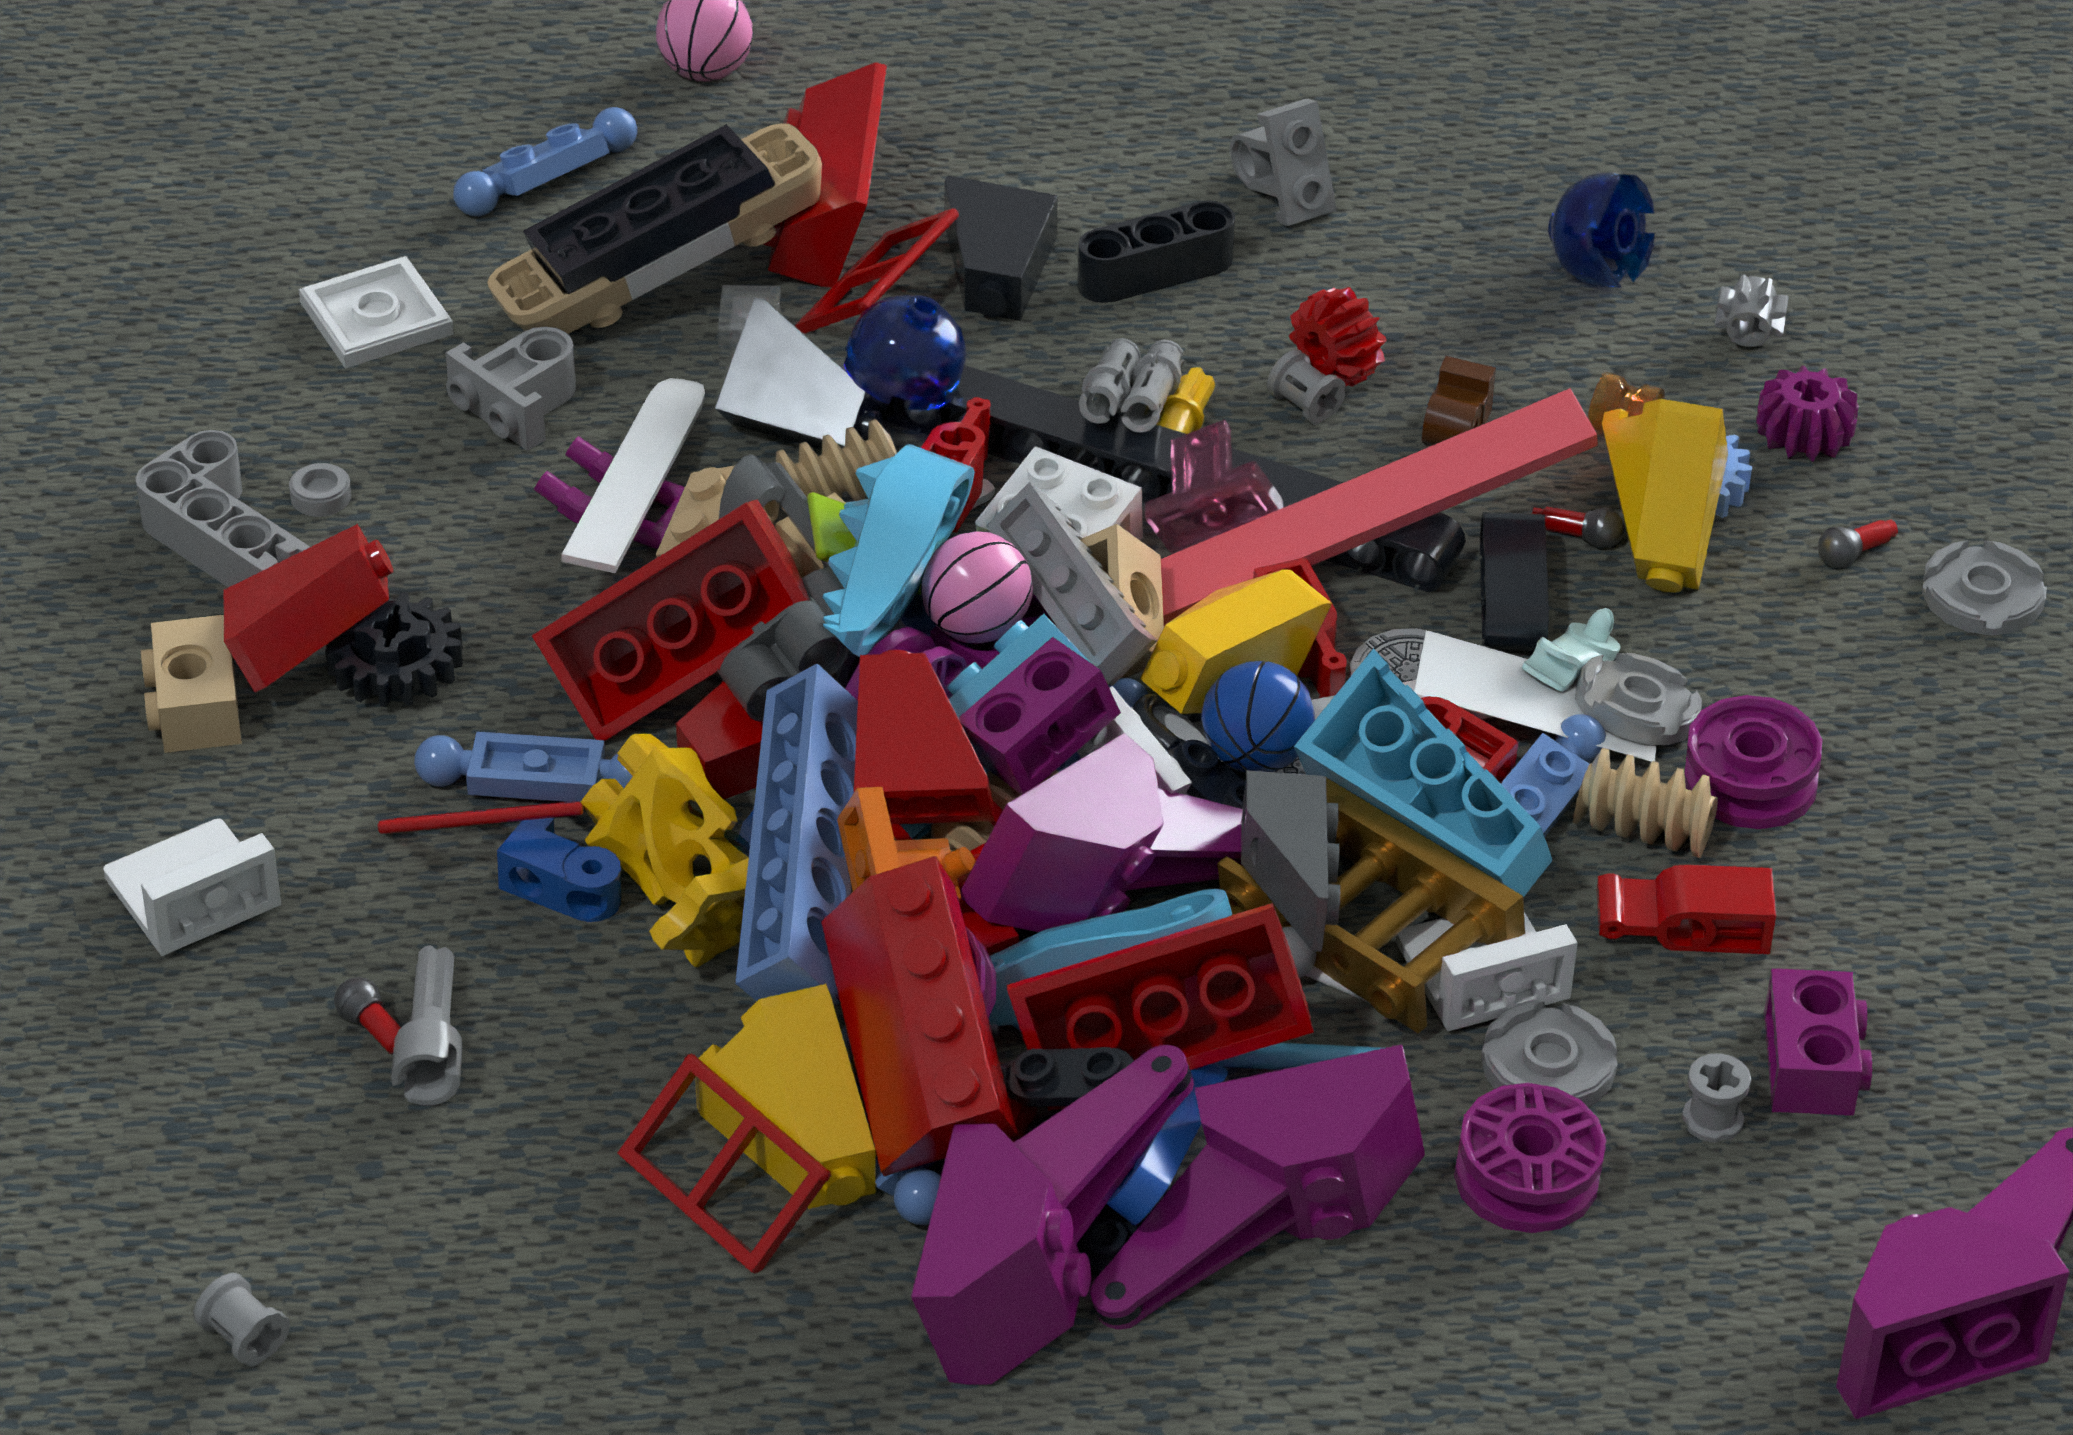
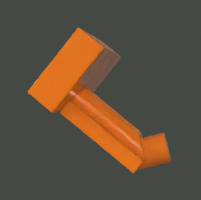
[837,787,975,901]

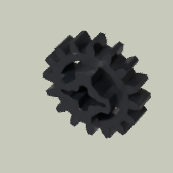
[325,592,463,707]

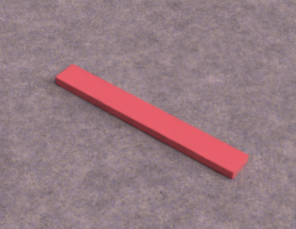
[1161,388,1598,626]

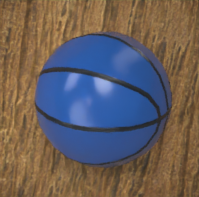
[1201,661,1315,773]

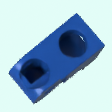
[497,818,621,922]

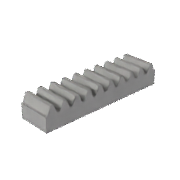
[986,482,1157,686]

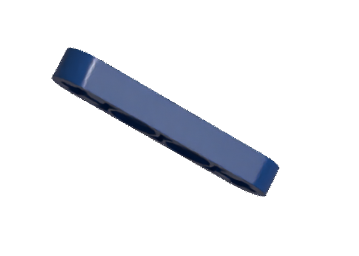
[1106,1062,1228,1226]

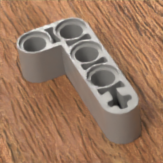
[135,430,310,587]

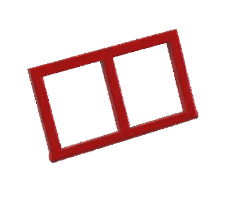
[795,208,959,334]
[377,801,583,834]
[617,1054,831,1274]

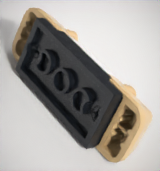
[487,123,822,334]

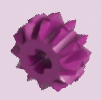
[1756,365,1859,462]

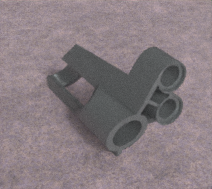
[717,454,906,721]

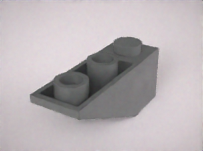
[1241,770,1340,952]

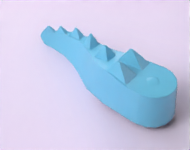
[823,444,975,657]
[988,889,1233,1031]

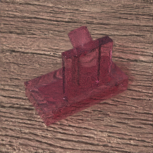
[1145,419,1283,554]

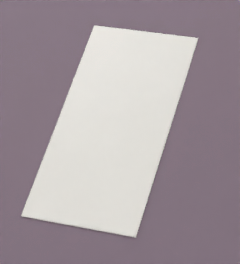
[1414,630,1657,762]

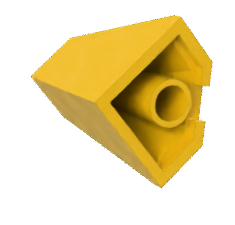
[1602,399,1728,593]
[1140,570,1332,714]
[695,984,876,1209]

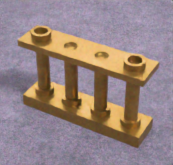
[1217,777,1525,1033]

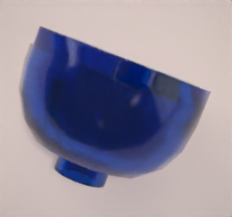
[1548,173,1655,288]
[844,295,967,411]

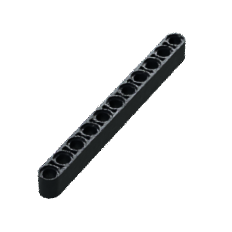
[848,341,1466,592]

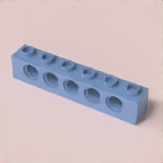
[735,664,858,1006]

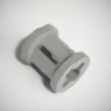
[1267,350,1346,425]
[1682,1053,1751,1143]
[194,1273,290,1367]

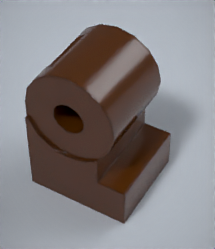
[1422,356,1496,445]

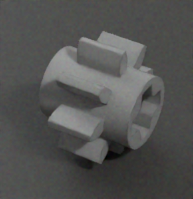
[1715,275,1789,347]

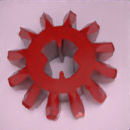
[1288,287,1387,387]

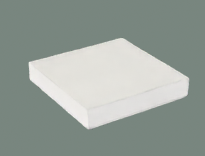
[299,256,454,369]

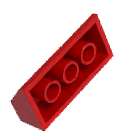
[763,62,887,288]
[532,499,811,741]
[821,856,1018,1177]
[1007,903,1314,1111]

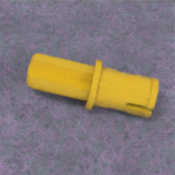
[1156,367,1215,435]

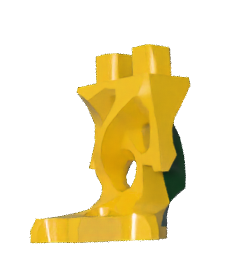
[581,734,750,968]

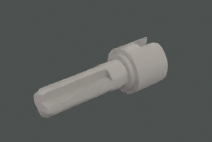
[391,945,463,1105]

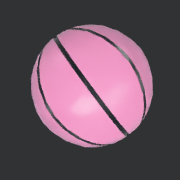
[656,0,753,82]
[920,531,1033,644]

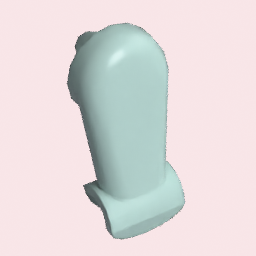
[1522,608,1621,692]

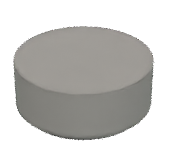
[289,463,351,517]

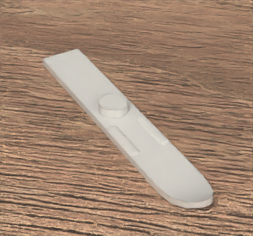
[561,378,705,573]

